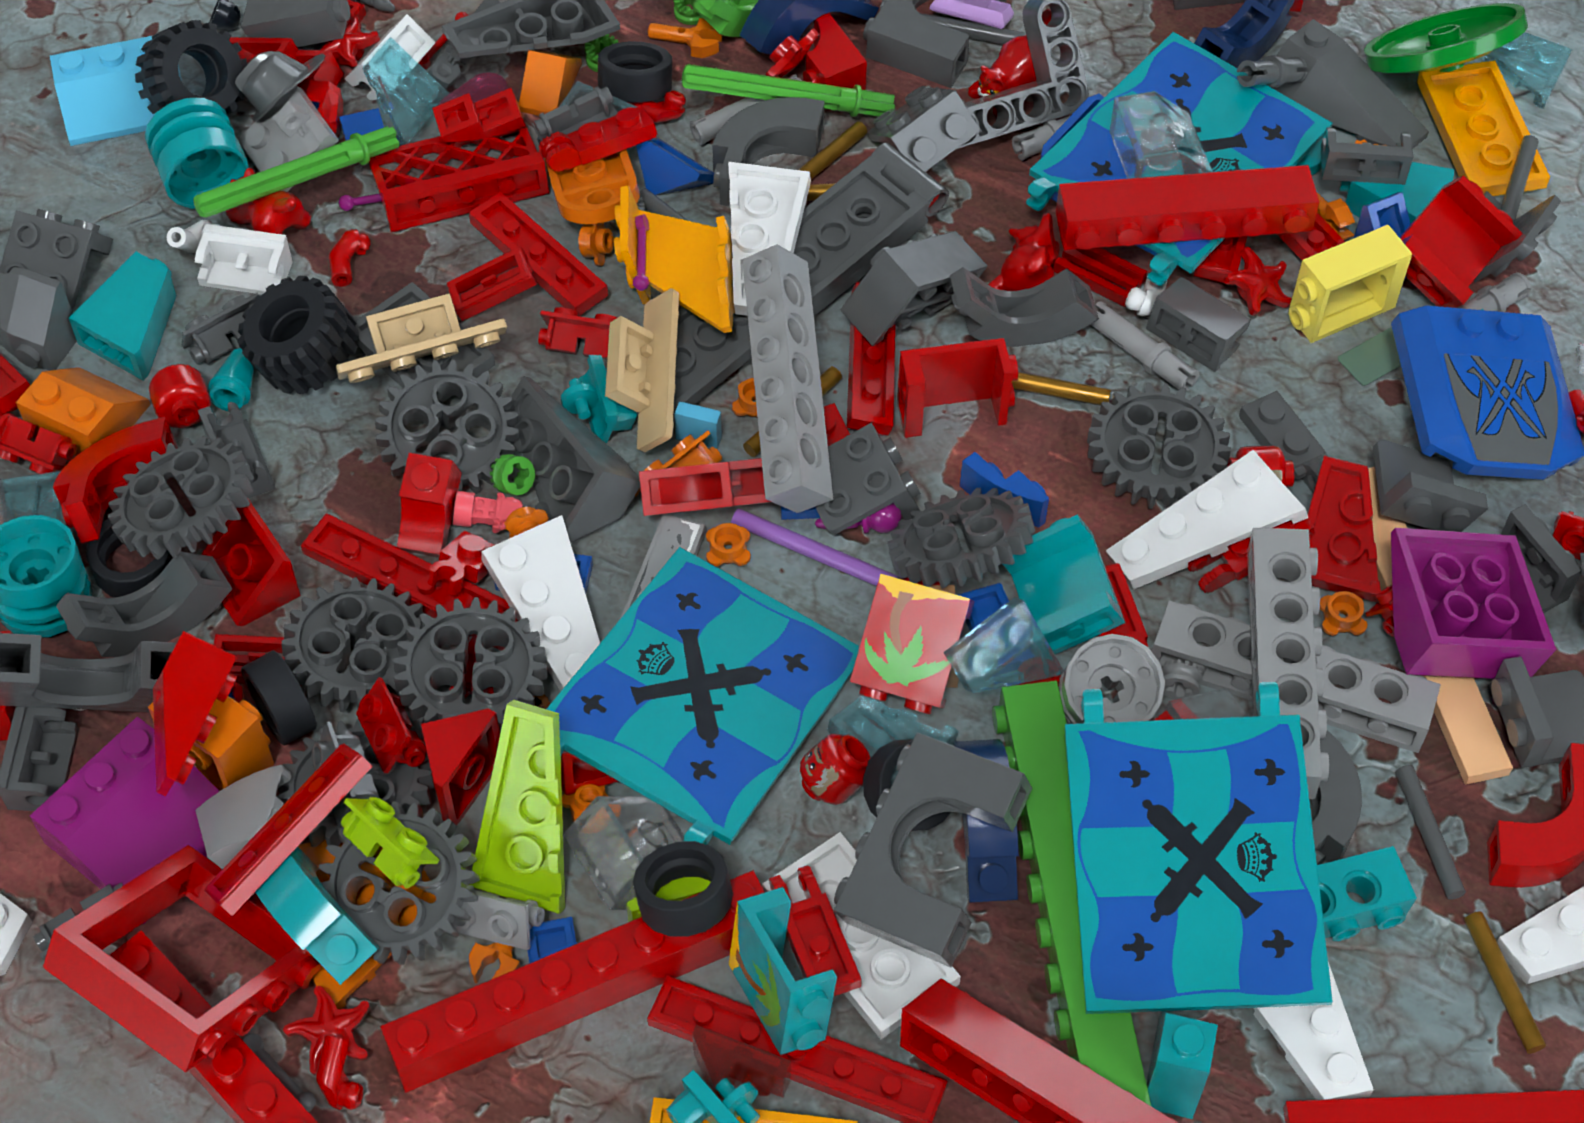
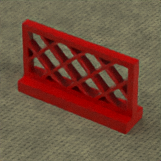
[368,126,549,232]

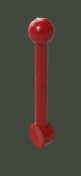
[415,12,468,70]

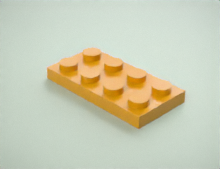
[1417,60,1550,196]

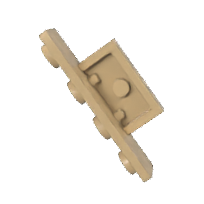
[605,288,679,452]
[336,293,507,383]

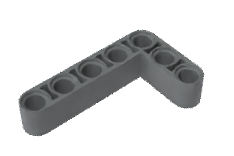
[957,0,1089,149]

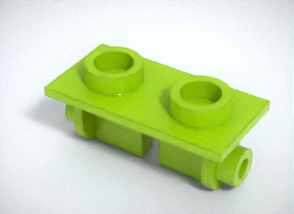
[341,797,440,888]

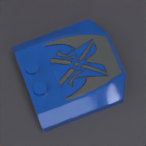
[1391,305,1584,480]

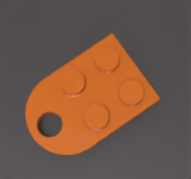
[544,149,640,224]

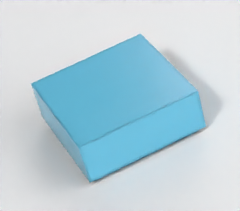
[674,402,722,449]

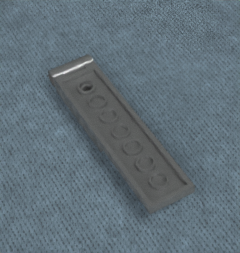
[673,143,949,417]

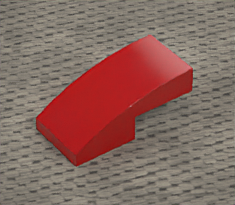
[432,88,526,142]

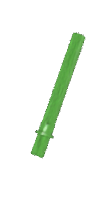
[681,64,895,117]
[193,126,399,218]

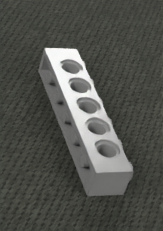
[742,244,833,513]
[1247,528,1329,799]
[1152,600,1441,753]

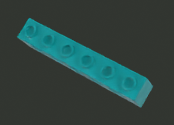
[1317,846,1417,941]

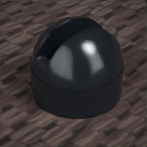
[209,0,241,31]

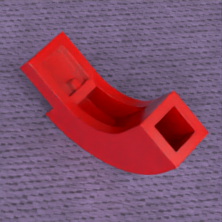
[53,417,178,543]
[1487,743,1584,888]

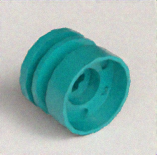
[144,98,249,209]
[0,515,93,638]

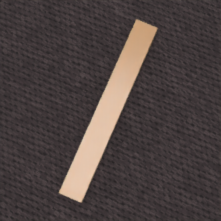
[1368,467,1513,785]

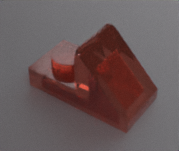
[692,1025,791,1101]

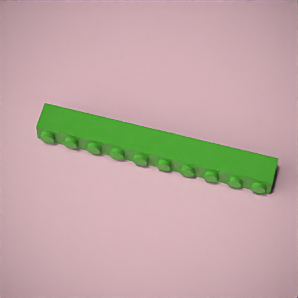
[992,681,1152,1107]

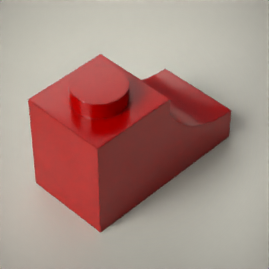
[803,13,867,90]
[397,453,462,557]

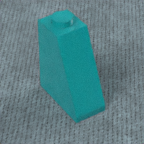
[1339,162,1454,223]
[69,251,177,381]
[1146,1011,1218,1119]

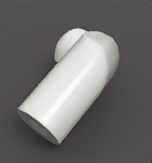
[167,220,220,253]
[1125,276,1168,316]

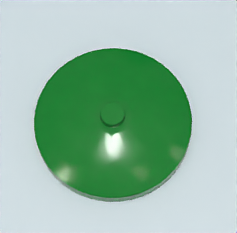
[1364,3,1528,73]

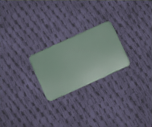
[1338,327,1401,386]

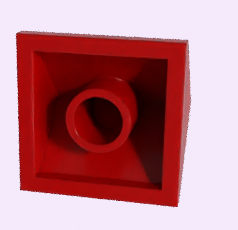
[201,498,301,626]
[421,708,500,825]

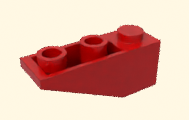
[153,631,237,796]

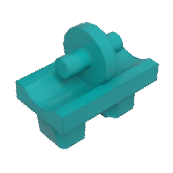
[560,355,637,443]
[666,1070,760,1123]

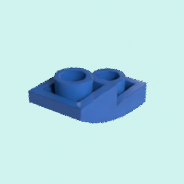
[960,452,1049,527]

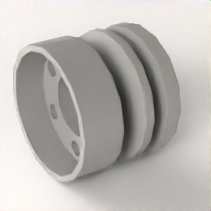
[1058,634,1165,724]

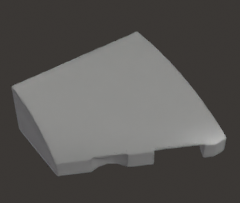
[195,764,291,869]

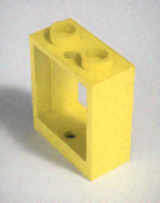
[1288,225,1412,343]

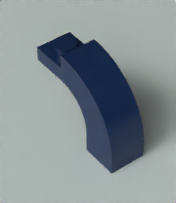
[739,0,879,55]
[1194,0,1295,68]
[953,739,1019,903]

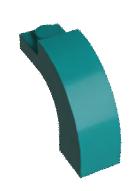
[255,847,379,985]

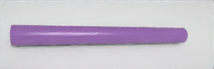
[731,508,899,586]

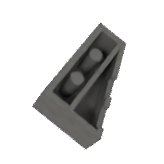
[840,231,988,346]

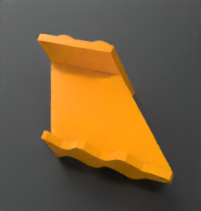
[614,185,735,333]

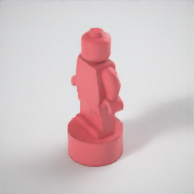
[453,491,537,533]

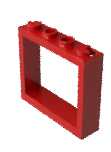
[42,845,322,1073]

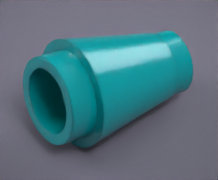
[208,348,254,411]

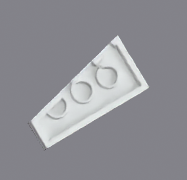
[728,162,811,316]
[1106,450,1308,589]
[481,515,600,692]
[1497,886,1584,985]

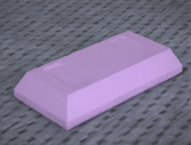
[930,0,1014,29]

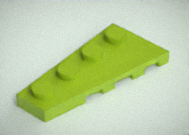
[469,700,565,914]

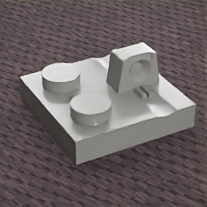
[238,85,339,192]

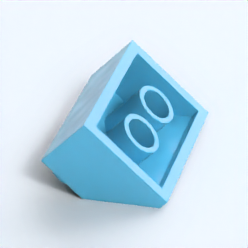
[50,36,182,146]

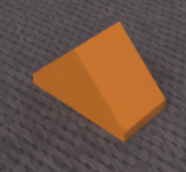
[519,50,582,116]

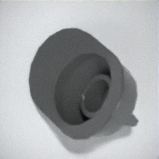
[235,51,326,122]

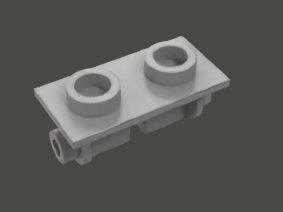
[452,885,545,950]

